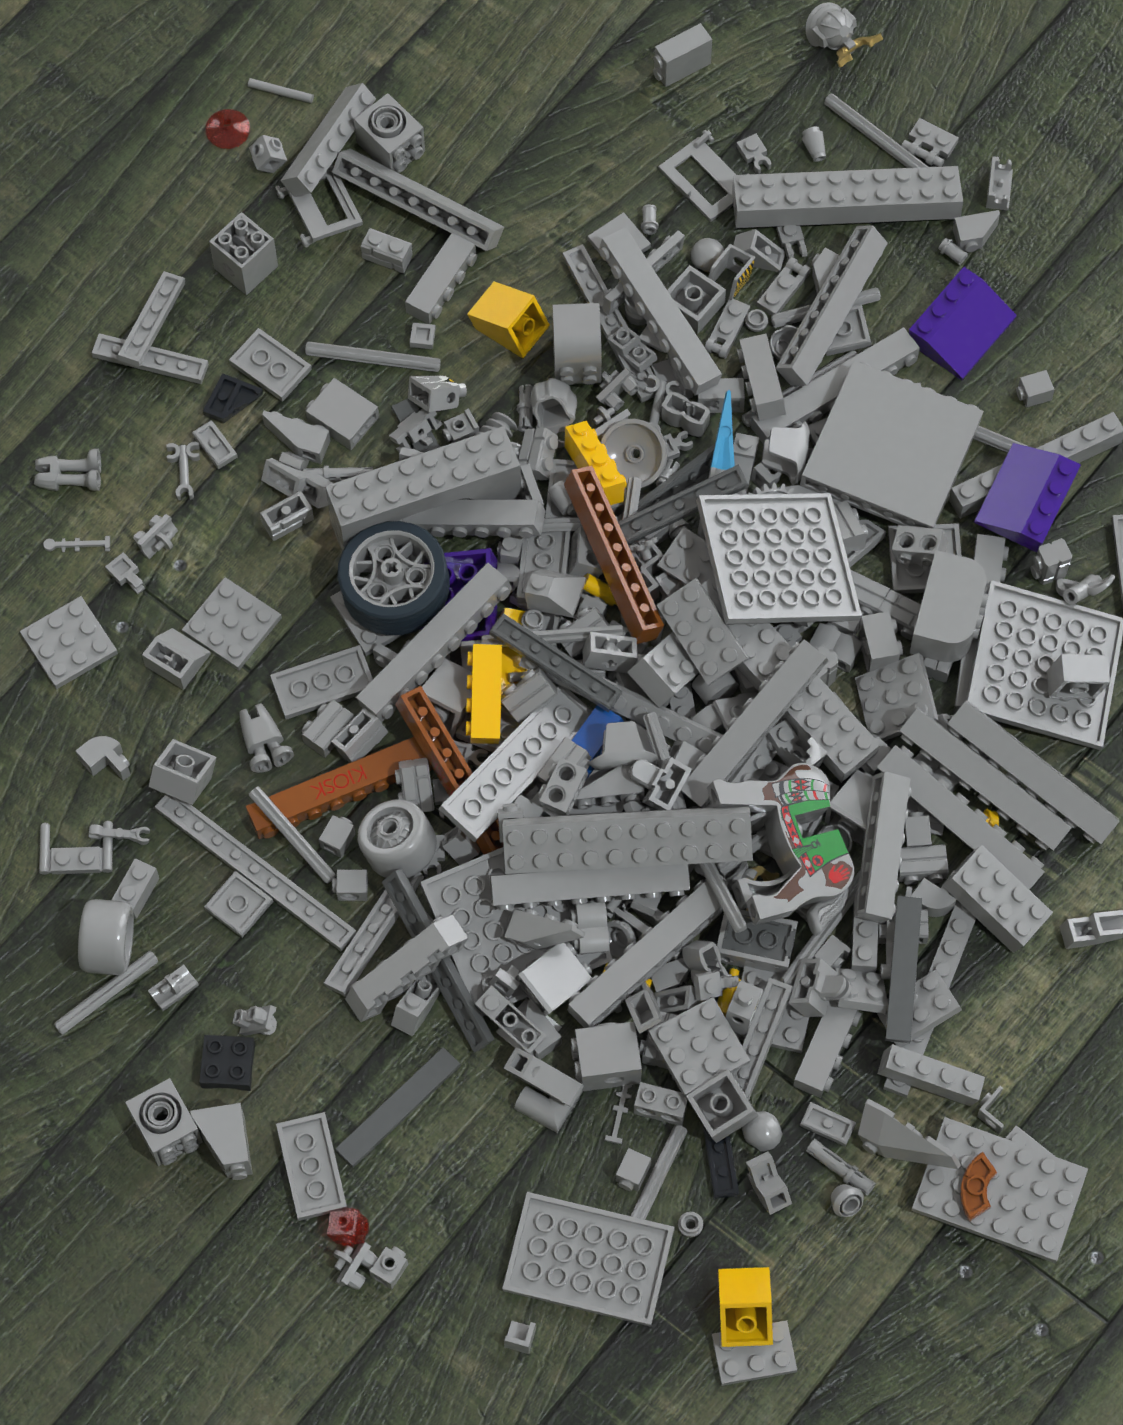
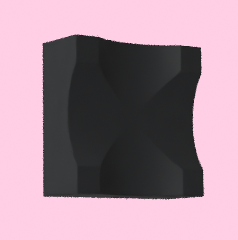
[199,1035,255,1091]

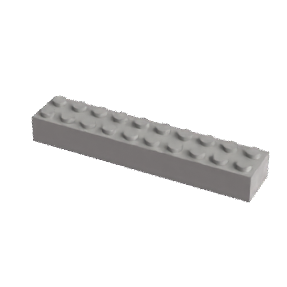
[732,166,963,228]
[702,575,881,783]
[502,806,753,874]

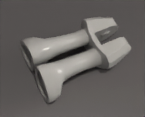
[34,449,101,491]

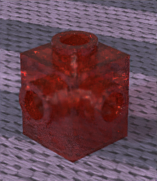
[327,1208,369,1247]

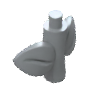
[1056,574,1115,605]

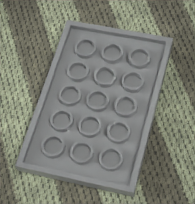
[911,1117,1088,1263]
[503,1192,674,1327]

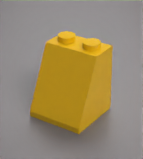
[467,281,550,358]
[718,1267,773,1347]

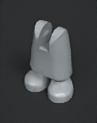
[239,703,294,773]

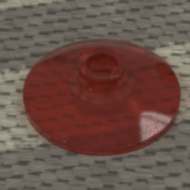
[205,109,250,149]

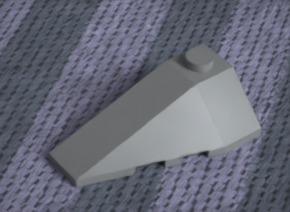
[858,1099,961,1169]

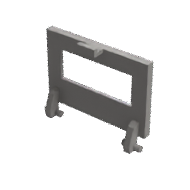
[658,130,752,222]
[275,163,363,247]

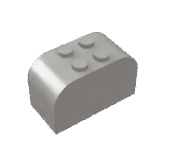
[553,303,602,385]
[910,550,989,662]

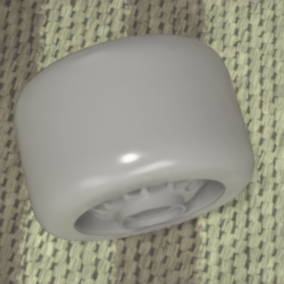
[358,800,437,878]
[78,899,134,975]

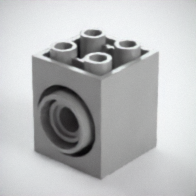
[354,93,425,173]
[209,212,278,295]
[571,1022,642,1091]
[125,1078,203,1167]

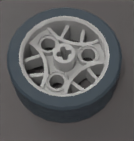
[338,521,450,635]

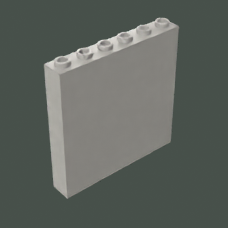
[800,361,984,529]

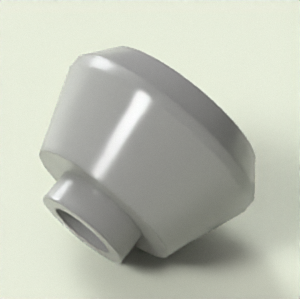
[831,1184,864,1217]

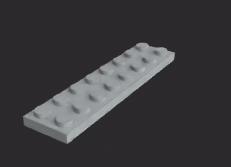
[439,685,592,842]

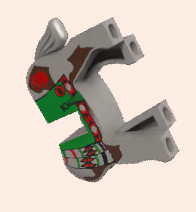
[707,763,854,936]

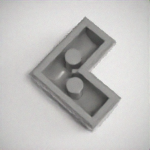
[514,1086,583,1133]

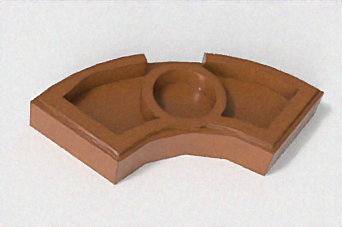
[960,1152,997,1222]

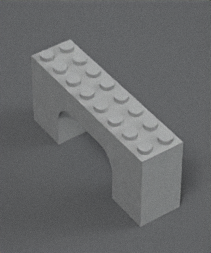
[325,426,522,551]

